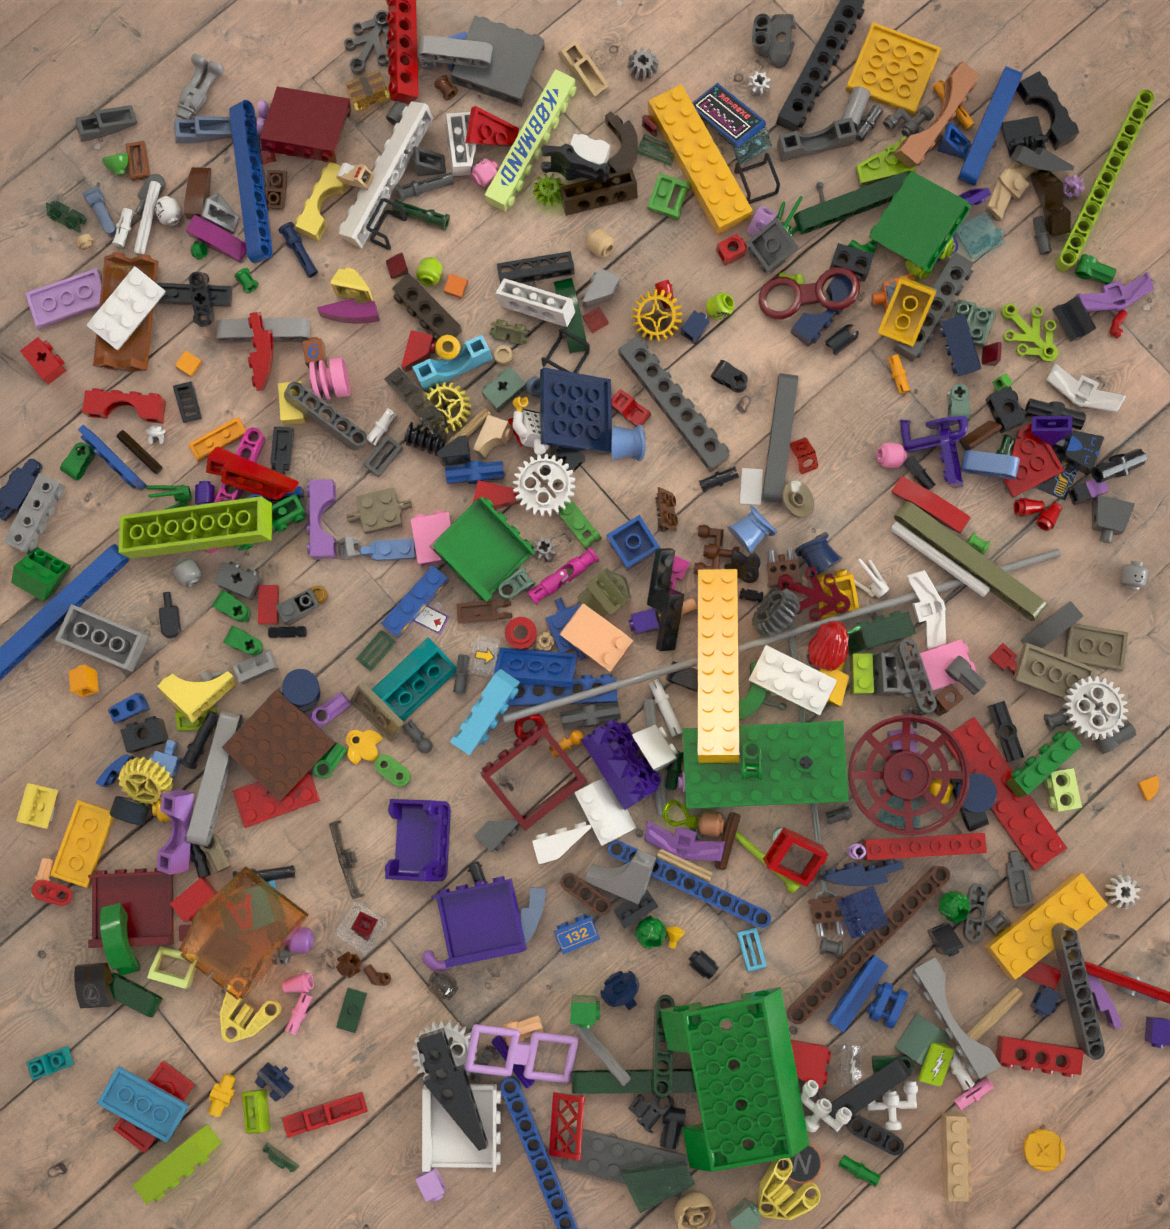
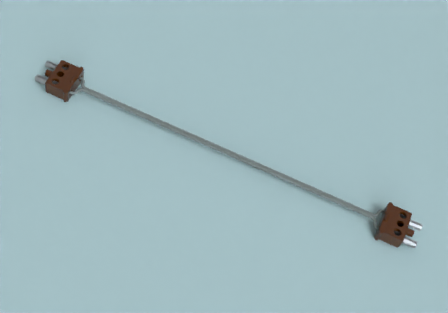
[767,547,845,937]

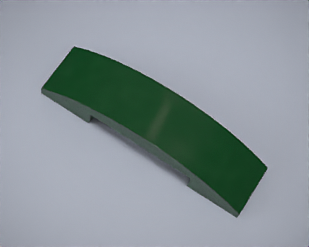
[554,278,587,354]

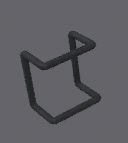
[734,153,780,204]
[366,198,407,250]
[541,328,590,373]

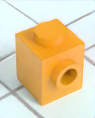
[69,665,99,698]

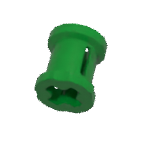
[234,268,259,293]

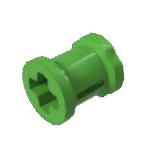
[966,532,991,555]

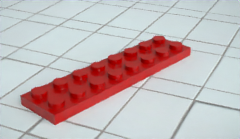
[944,717,1067,871]

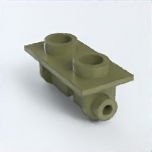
[489,319,530,345]

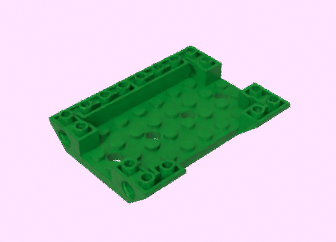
[660,987,809,1172]

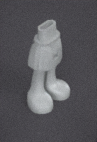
[176,54,224,119]

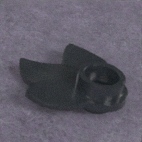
[724,550,761,583]

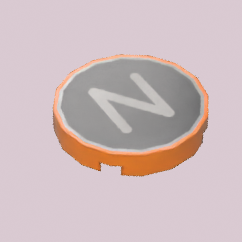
[781,1143,822,1184]

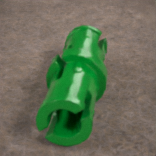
[838,1154,881,1187]

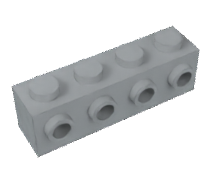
[3,473,66,554]

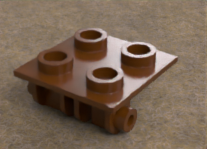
[655,487,678,532]

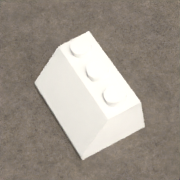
[574,778,636,846]

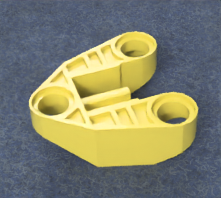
[220,977,281,1042]
[757,1158,821,1220]

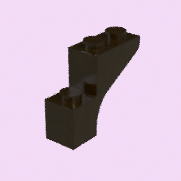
[1031,170,1071,237]

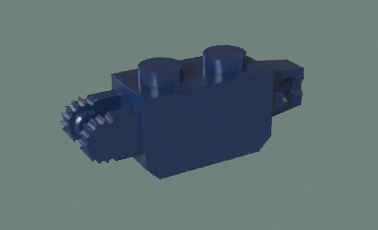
[0,458,42,522]

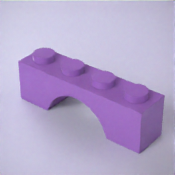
[306,479,337,559]
[157,789,194,875]

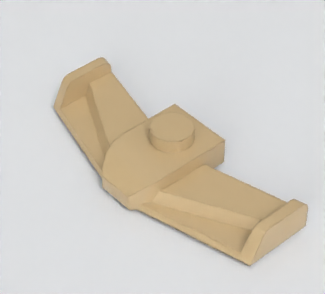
[985,162,1036,221]

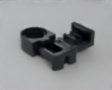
[628,1092,674,1133]

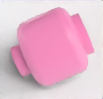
[471,158,499,187]
[876,443,907,468]

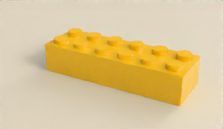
[984,873,1108,980]

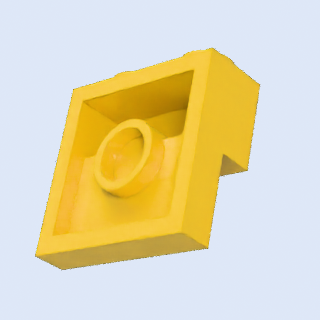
[813,569,859,619]

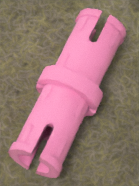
[285,992,313,1035]
[953,1077,994,1111]

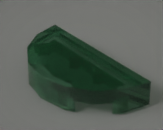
[263,1142,299,1172]

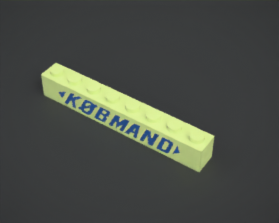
[484,69,577,212]

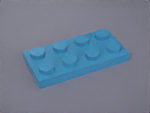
[97,1066,189,1143]

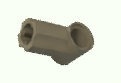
[199,834,231,874]

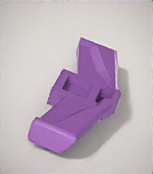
[1075,272,1154,312]
[644,820,726,861]

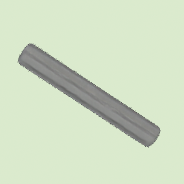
[572,1024,631,1086]

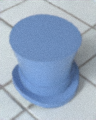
[612,424,646,462]
[727,505,777,554]

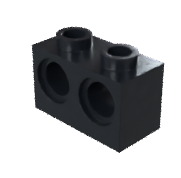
[829,243,874,282]

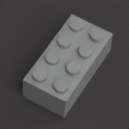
[55,604,149,672]

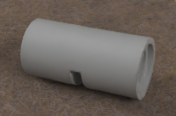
[841,86,871,129]

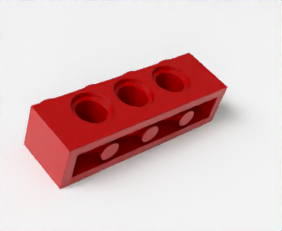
[996,1035,1084,1078]

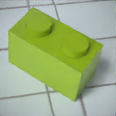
[849,653,874,695]

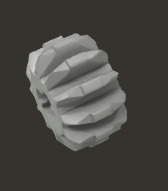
[627,47,659,81]

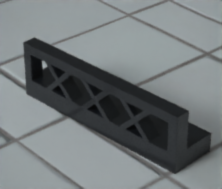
[497,251,575,284]

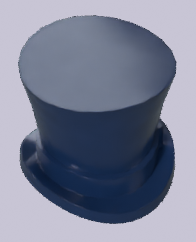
[795,532,843,576]
[282,669,320,712]

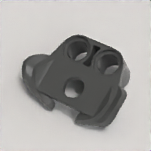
[752,13,796,68]

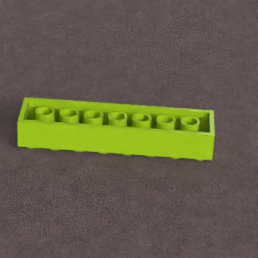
[119,496,272,559]

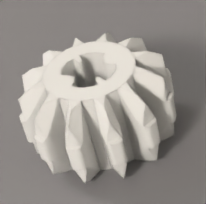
[1105,875,1141,909]

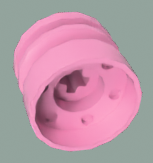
[309,356,351,400]

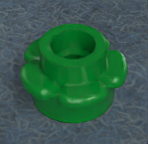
[190,241,207,260]

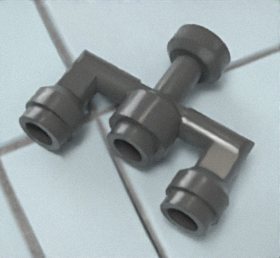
[883,106,934,138]

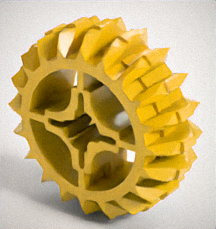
[631,289,683,341]

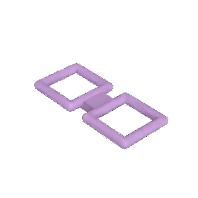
[464,1024,578,1083]

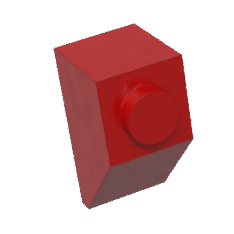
[401,330,436,372]

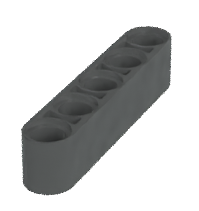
[284,382,367,450]

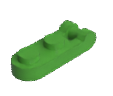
[558,501,602,550]

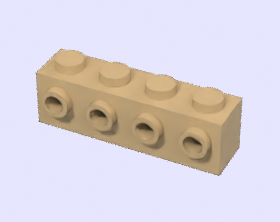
[941,1112,972,1202]

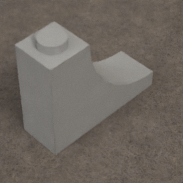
[584,850,656,905]

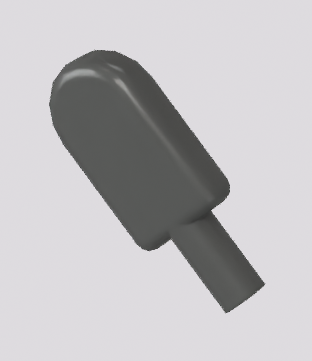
[135,174,165,215]

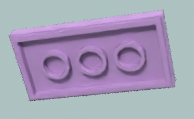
[25,268,102,329]

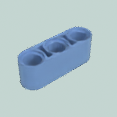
[961,450,1020,479]

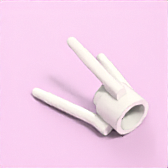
[854,558,890,599]

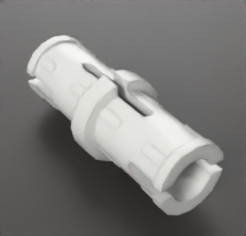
[112,208,135,248]
[367,408,397,446]
[950,1047,975,1090]

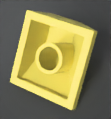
[331,268,374,302]

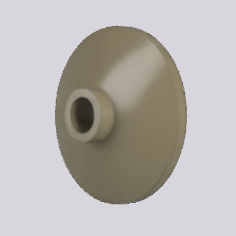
[782,480,814,518]

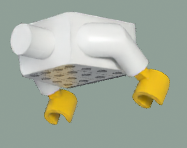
[513,397,550,454]

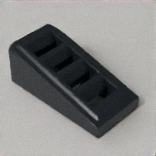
[173,381,202,423]

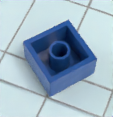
[606,515,660,571]

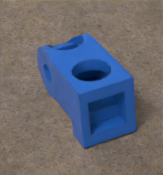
[108,693,150,724]

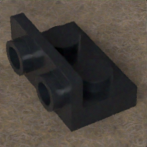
[614,890,658,929]

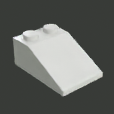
[632,724,678,771]

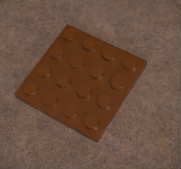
[221,689,335,801]

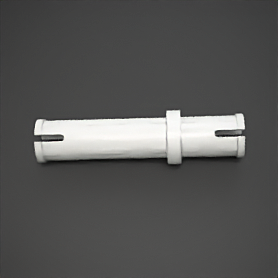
[648,679,682,737]

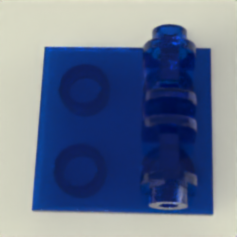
[836,886,889,939]

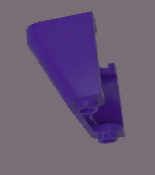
[385,799,451,881]

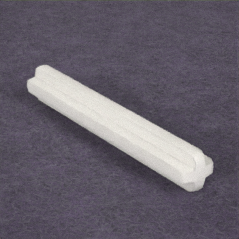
[134,181,161,255]

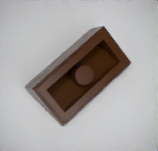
[959,421,1002,451]

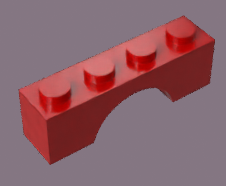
[82,388,166,423]

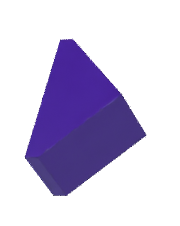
[1031,416,1073,446]

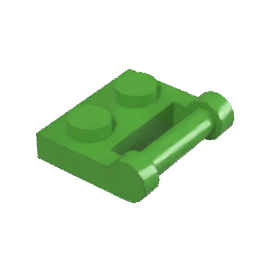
[647,173,691,220]

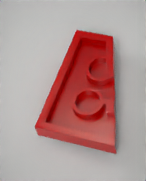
[465,106,519,147]

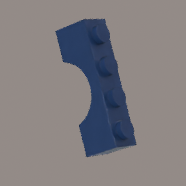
[790,276,852,346]

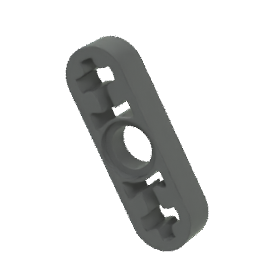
[963,884,988,942]

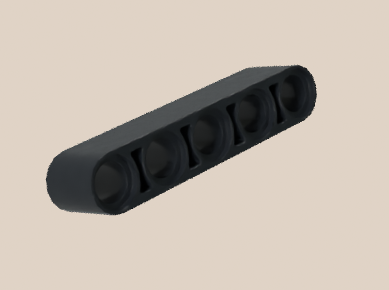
[829,1056,912,1129]

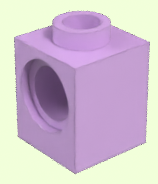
[416,1167,446,1202]

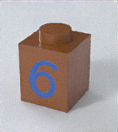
[303,337,327,368]

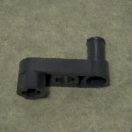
[189,272,214,327]

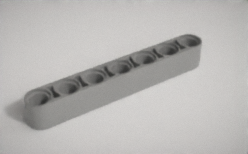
[187,711,242,846]

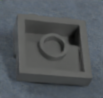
[746,218,800,273]

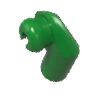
[848,240,877,254]

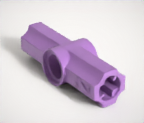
[307,692,351,728]

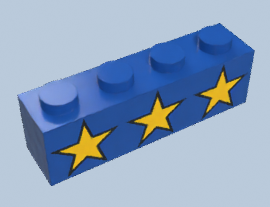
[381,565,449,638]

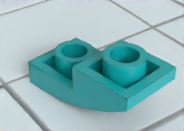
[26,1046,74,1081]

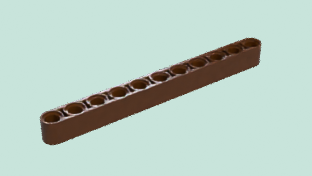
[787,865,950,1024]

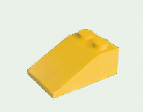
[877,276,937,347]

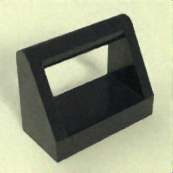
[437,435,471,466]

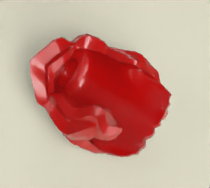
[808,621,849,672]

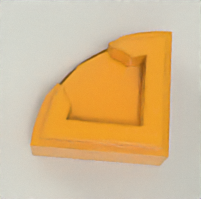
[1137,775,1159,801]

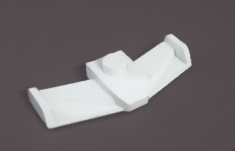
[1046,363,1126,413]
[905,570,946,650]

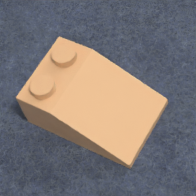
[559,603,633,672]

